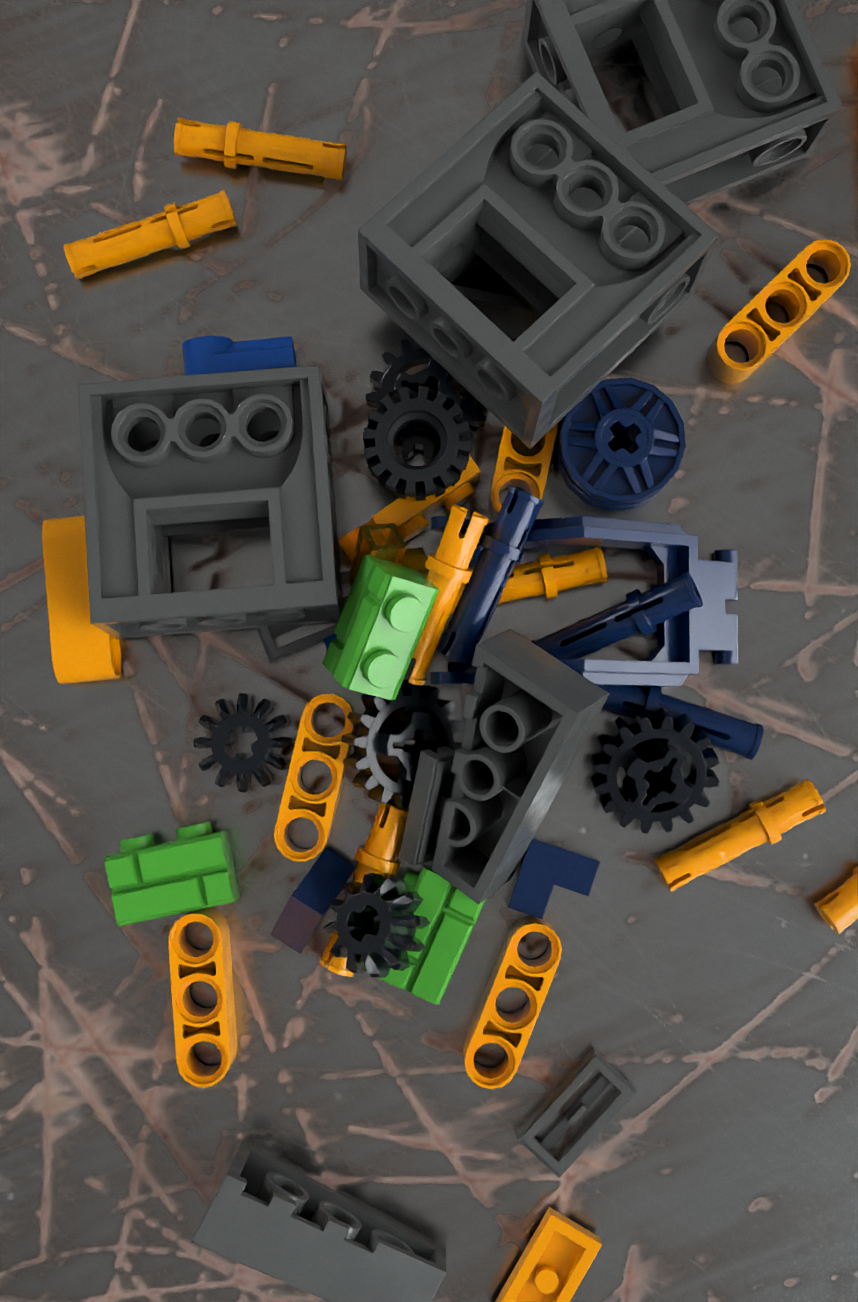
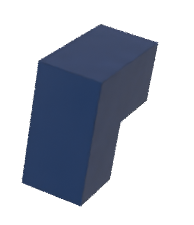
[506,837,600,920]
[270,848,356,954]

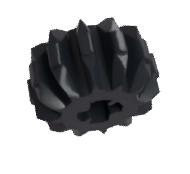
[194,693,294,792]
[323,873,430,978]

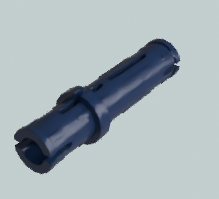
[436,486,545,665]
[531,571,703,660]
[597,685,764,760]

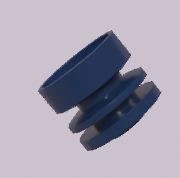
[552,378,686,516]

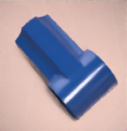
[182,336,297,376]

